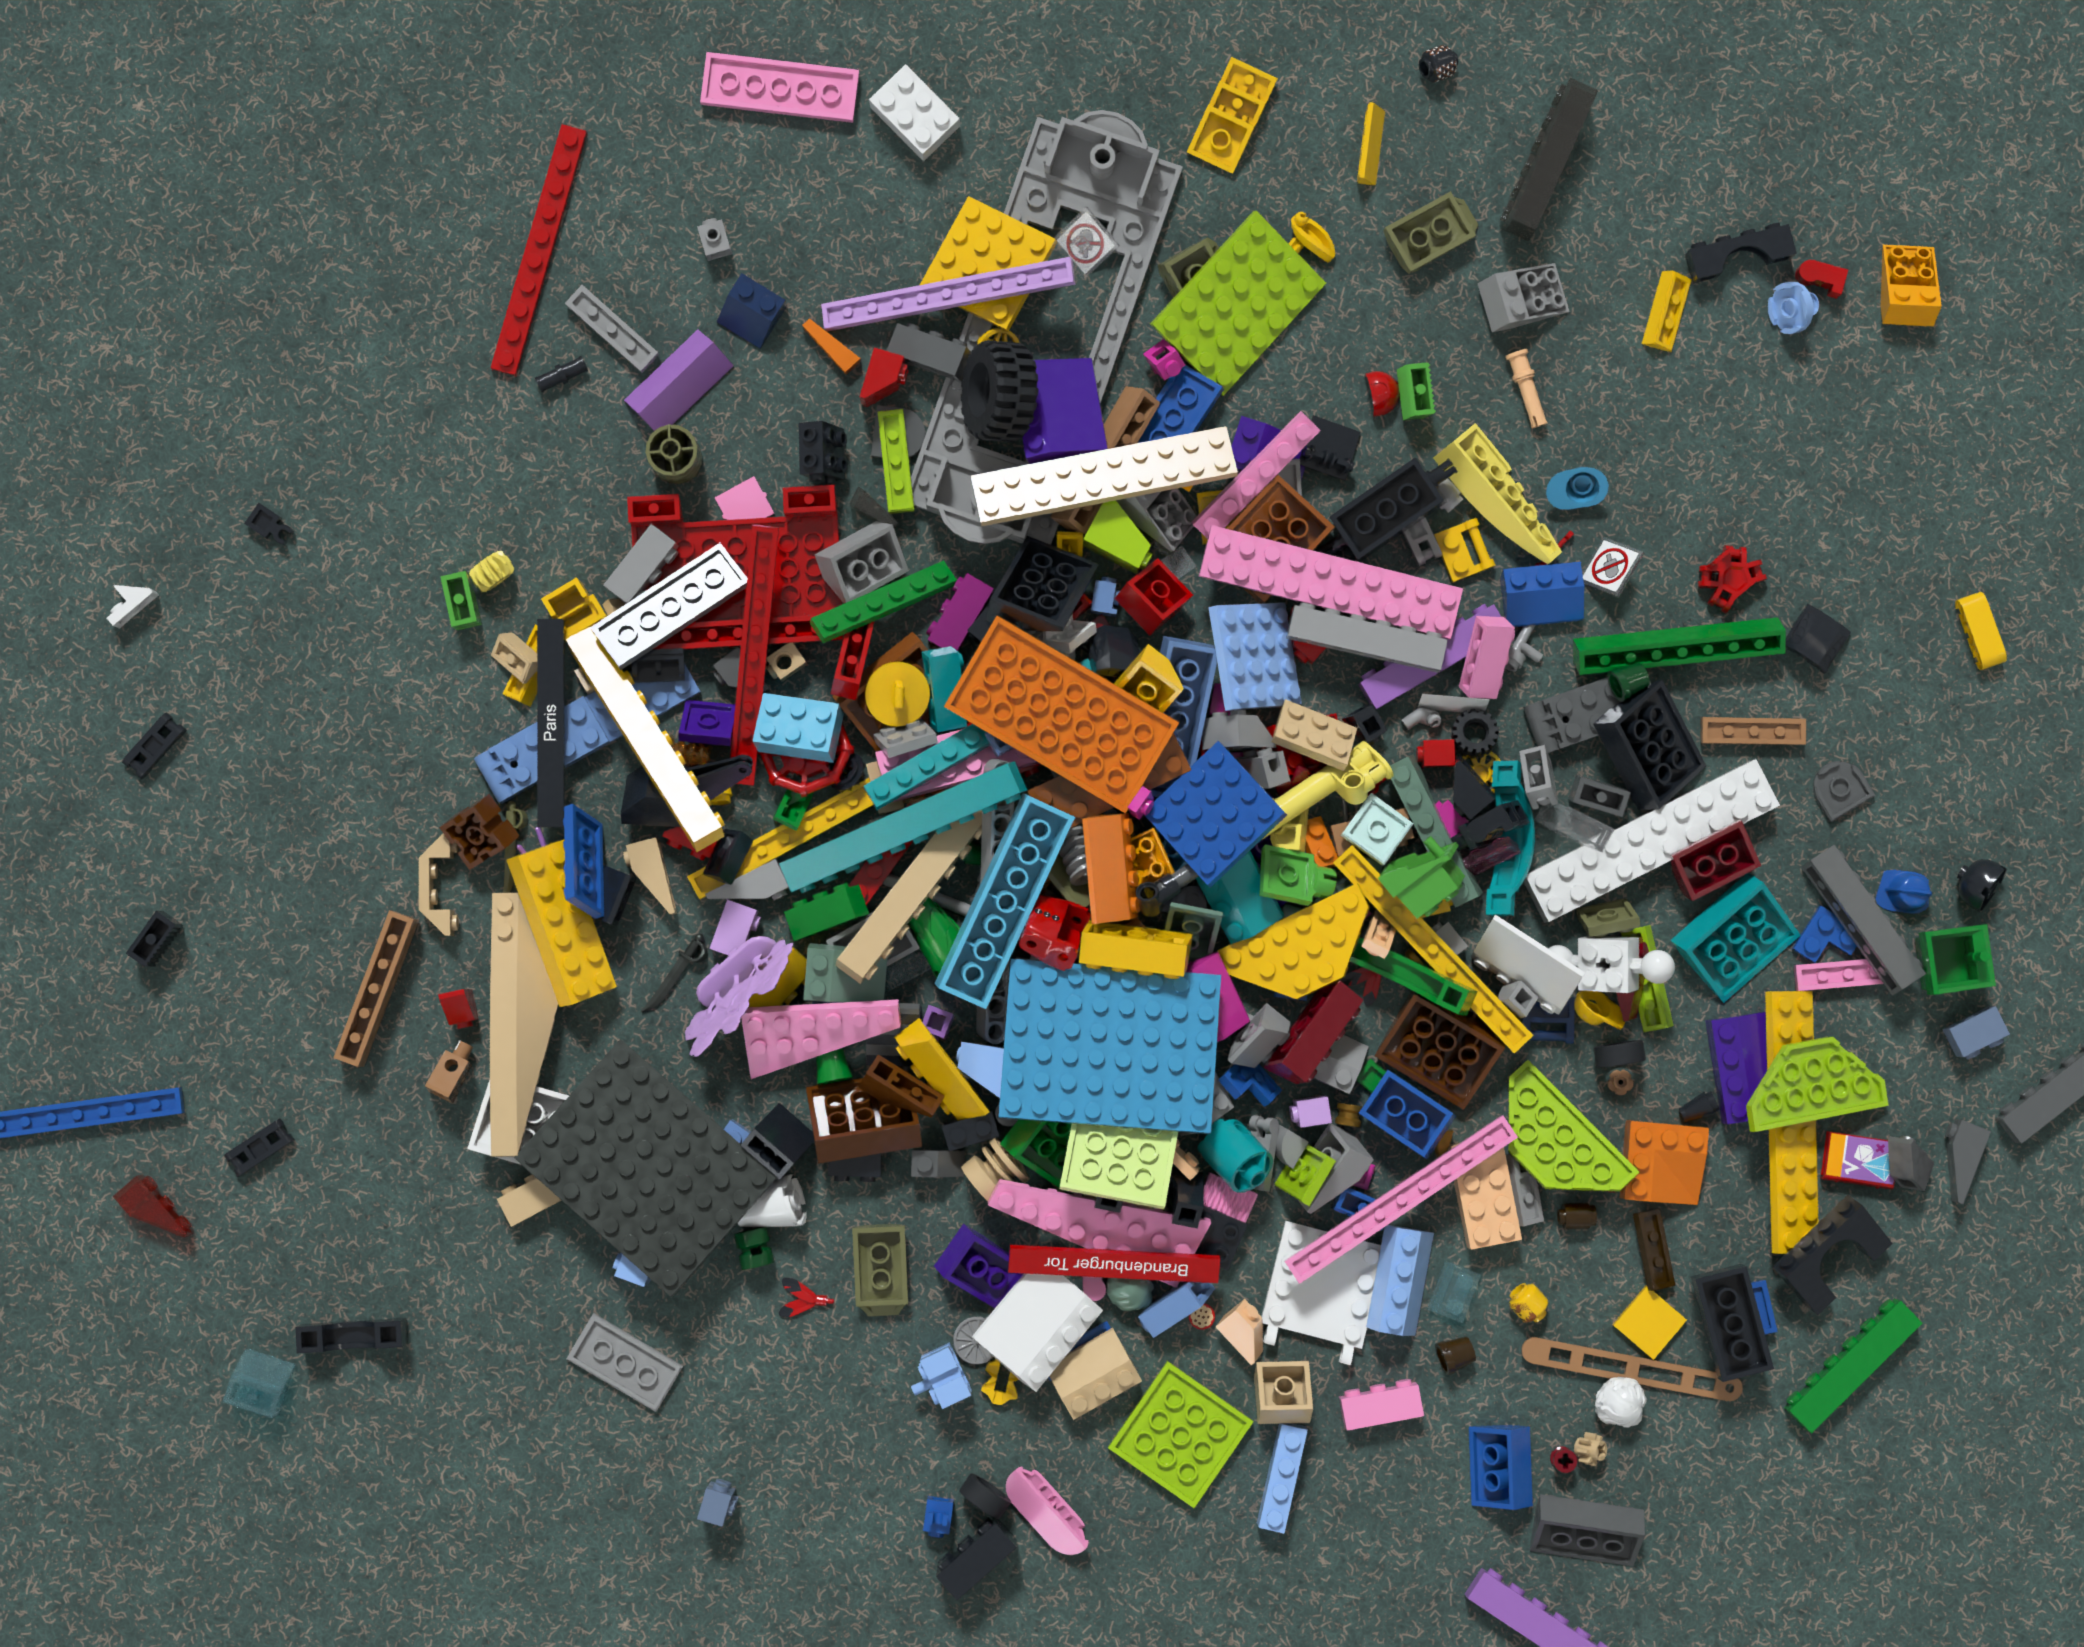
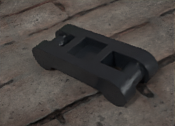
[122,712,187,780]
[224,1118,295,1177]

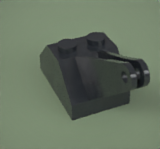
[621,755,753,827]

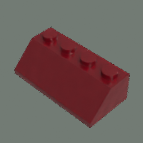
[1263,981,1363,1084]

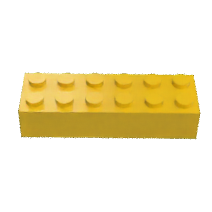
[507,840,617,1007]

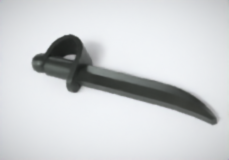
[641,933,708,1013]

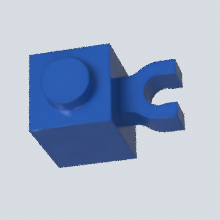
[923,1496,954,1538]

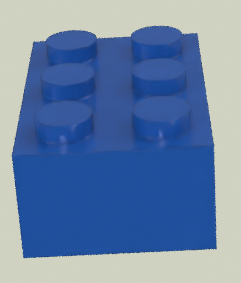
[1359,1070,1456,1159]

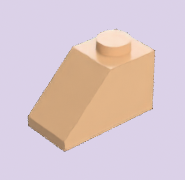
[1216,1299,1263,1365]

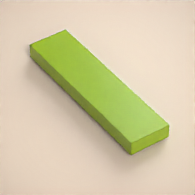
[878,409,915,514]

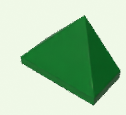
[773,789,814,831]

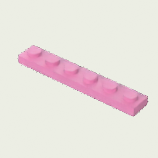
[1191,411,1321,539]

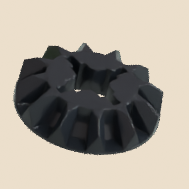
[830,753,866,793]

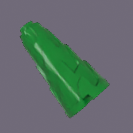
[908,897,960,979]

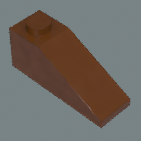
[858,1054,945,1118]

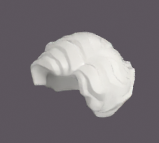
[1595,1377,1647,1427]

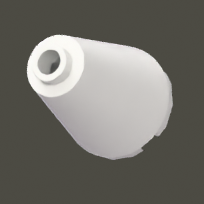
[738,1174,807,1227]

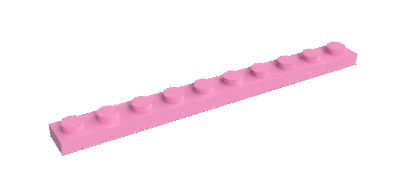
[1284,1115,1518,1284]

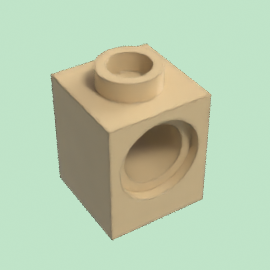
[766,643,808,682]

